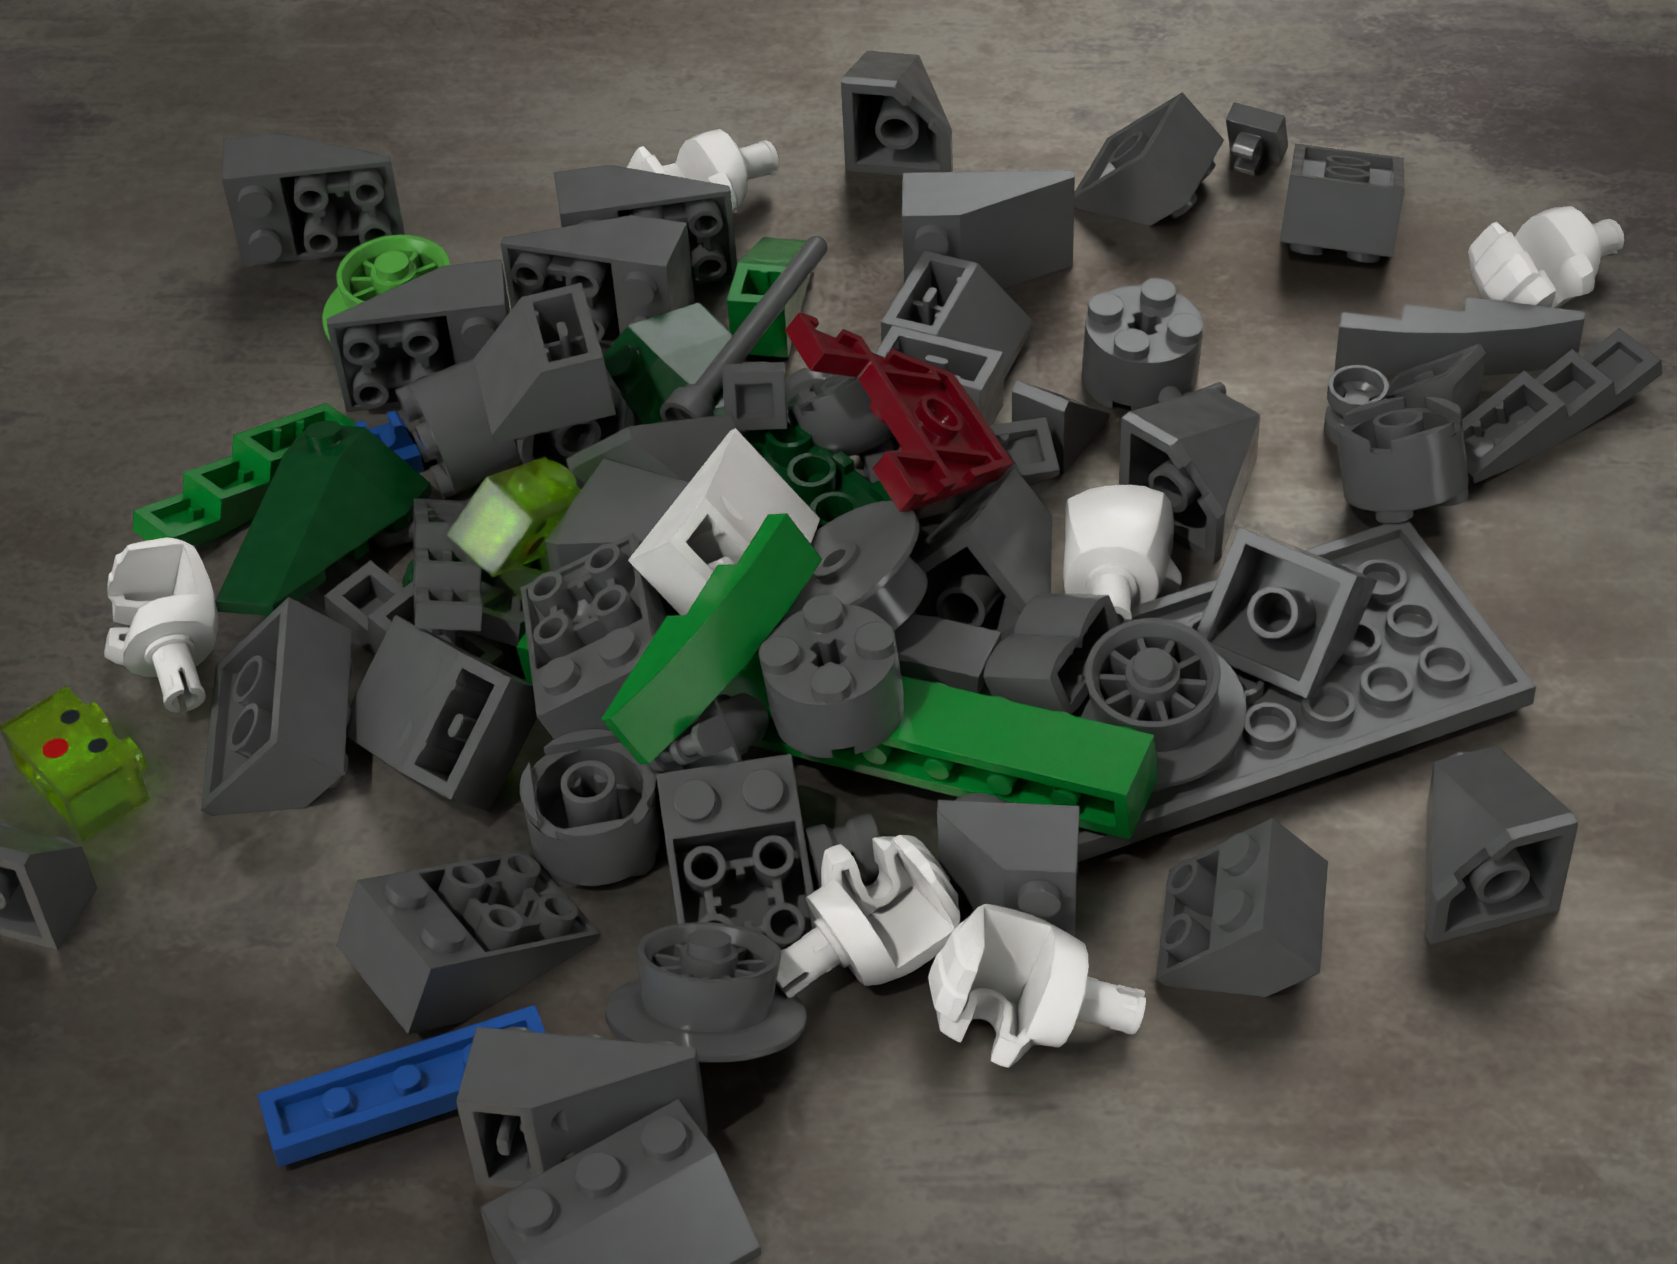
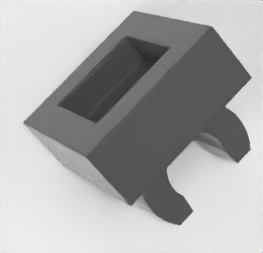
[1226,102,1288,176]
[722,362,788,430]

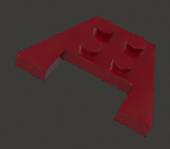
[785,313,1013,512]

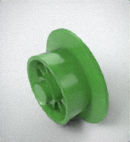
[322,235,450,343]

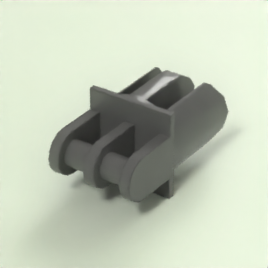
[649,693,769,773]

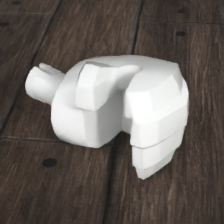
[627,129,779,213]
[1468,206,1624,308]
[1063,485,1182,624]
[104,537,219,713]
[776,835,960,998]
[928,904,1146,1068]

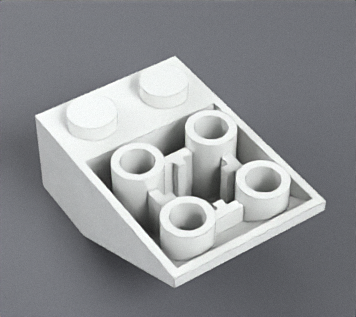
[628,428,820,615]

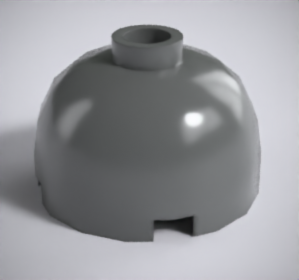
[787,351,895,463]

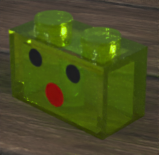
[446,457,581,577]
[0,686,150,841]

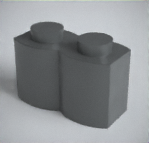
[983,593,1121,714]

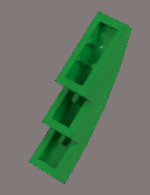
[132,403,356,548]
[601,513,822,764]

